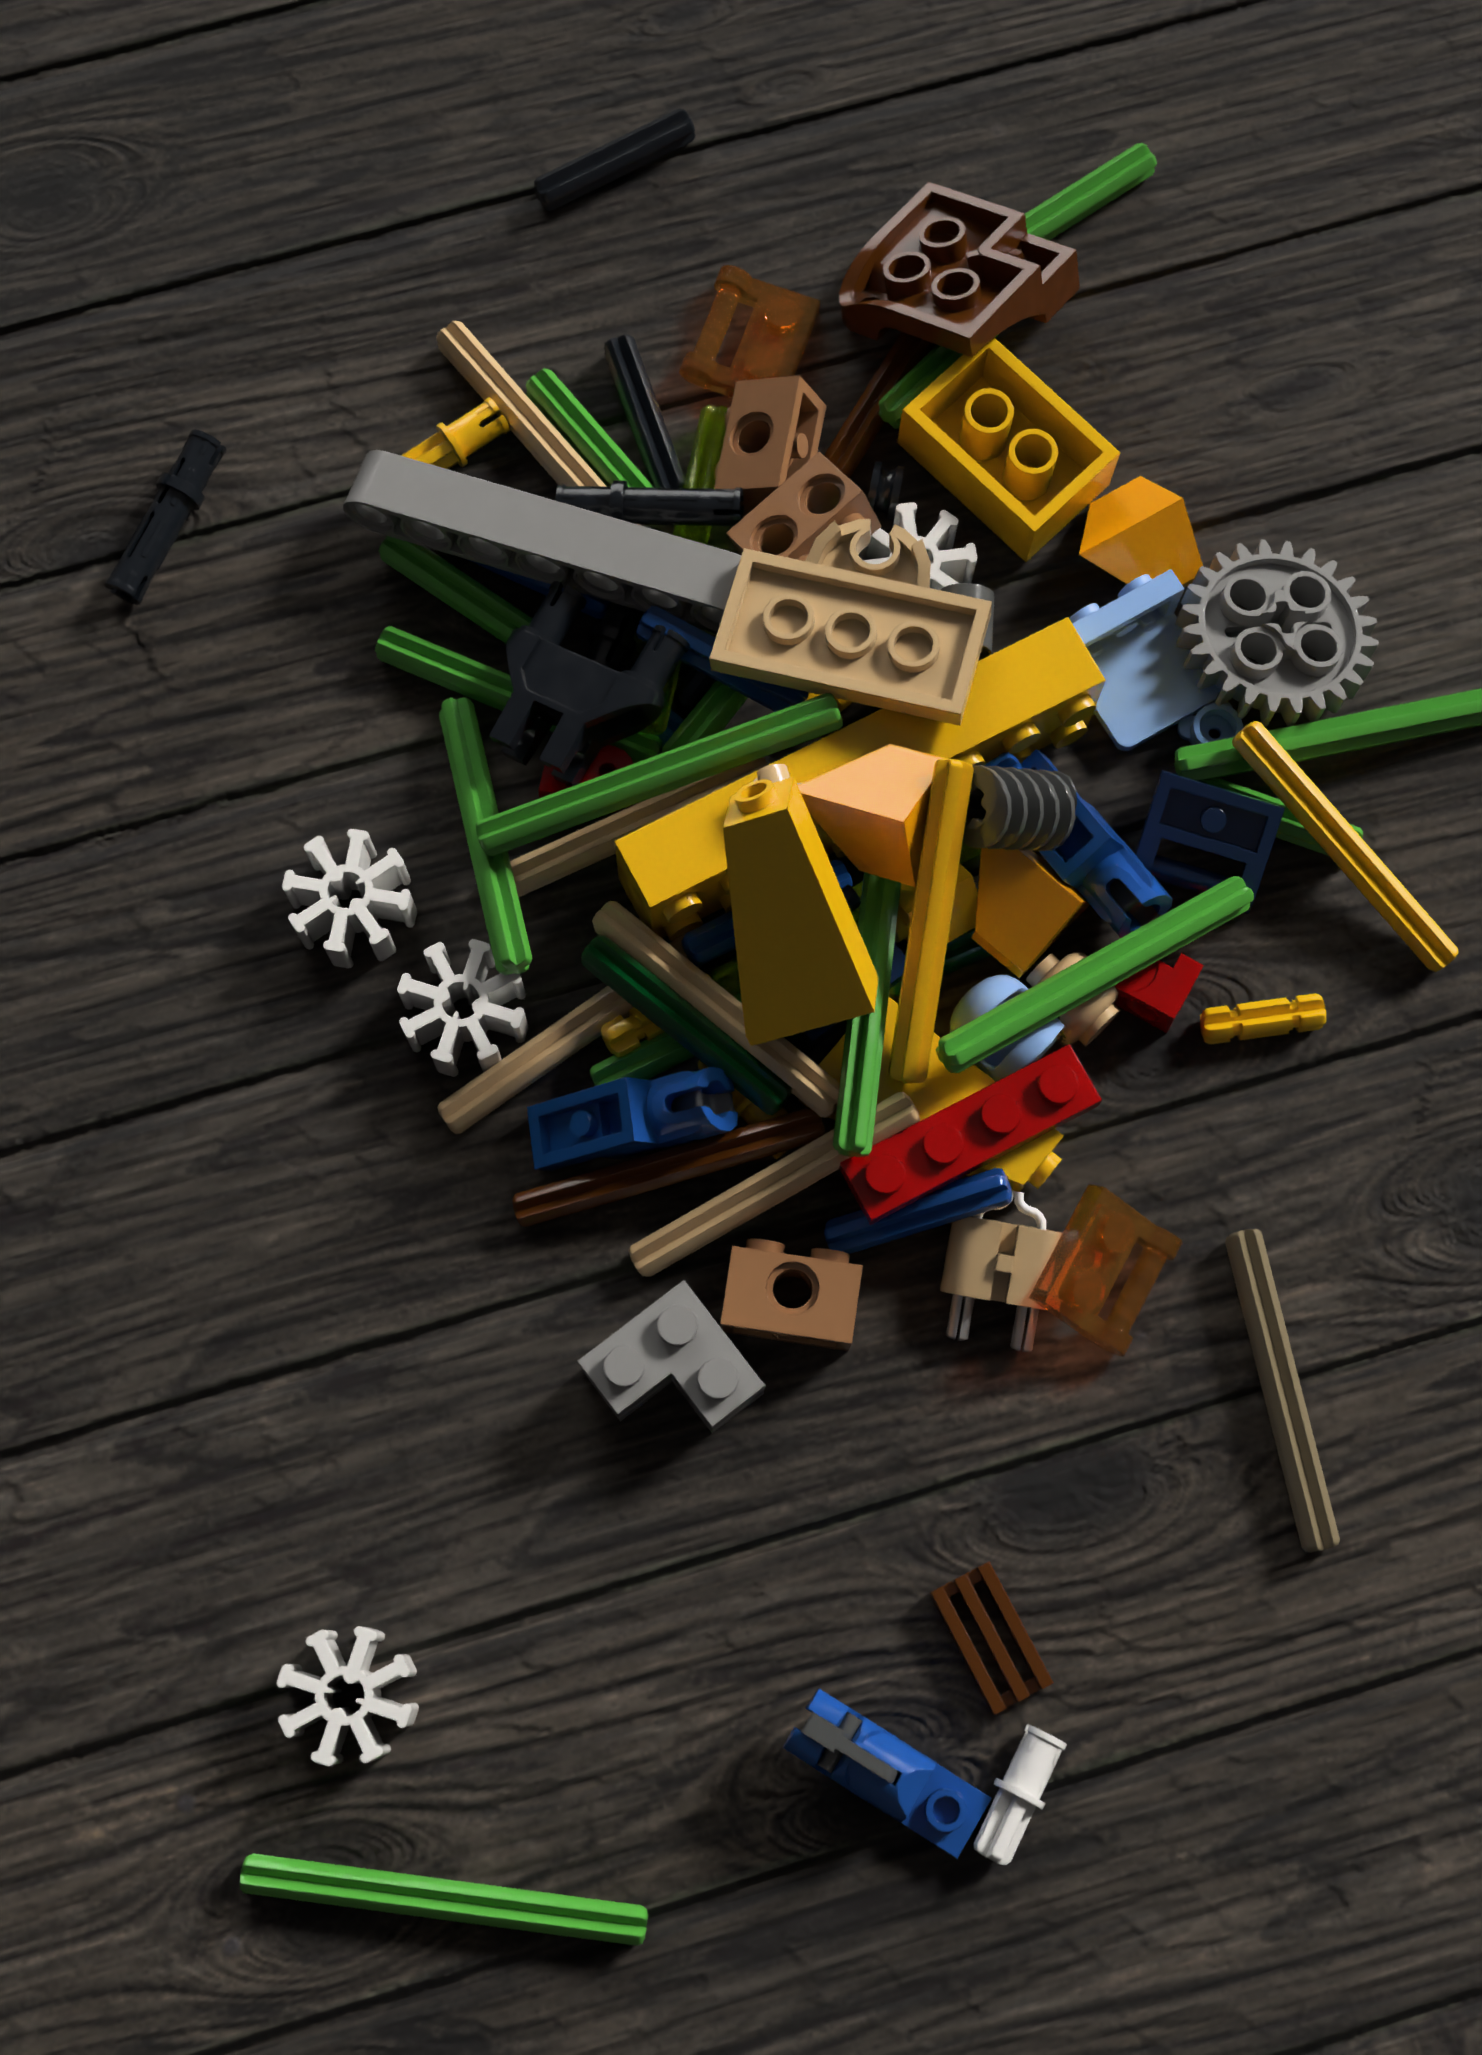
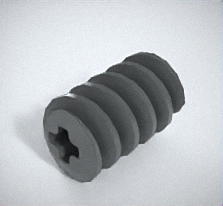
[963,765,1077,851]

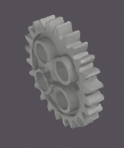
[1176,539,1379,726]

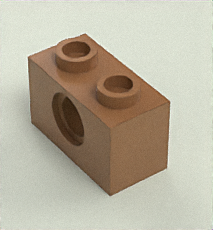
[714,375,826,518]
[720,1239,863,1351]

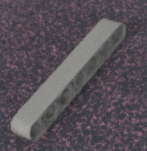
[343,450,741,633]

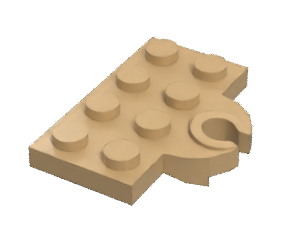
[709,519,992,726]

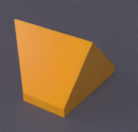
[1079,476,1203,588]
[798,744,944,887]
[971,848,1090,978]

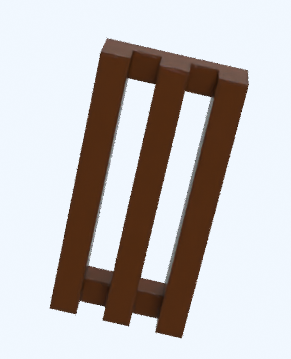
[929,1561,1054,1715]

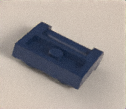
[1134,770,1285,914]

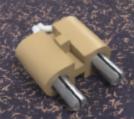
[940,1191,1066,1352]

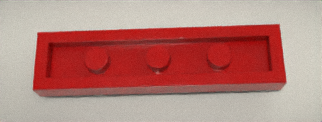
[839,1044,1102,1225]

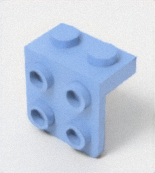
[1069,569,1220,751]

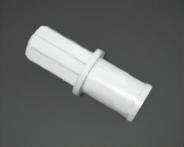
[974,1724,1067,1865]

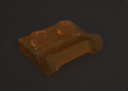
[679,265,820,398]
[1029,1184,1183,1357]

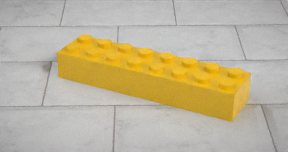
[614,617,1106,941]

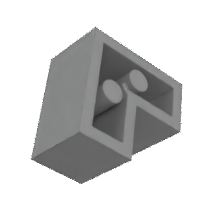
[578,1280,765,1433]

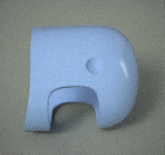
[949,975,1066,1082]

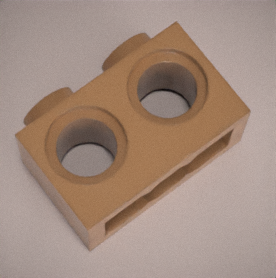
[726,452,881,561]

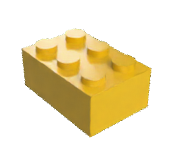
[897,337,1121,562]

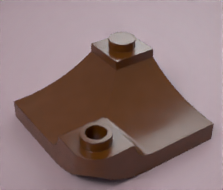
[839,182,1080,357]

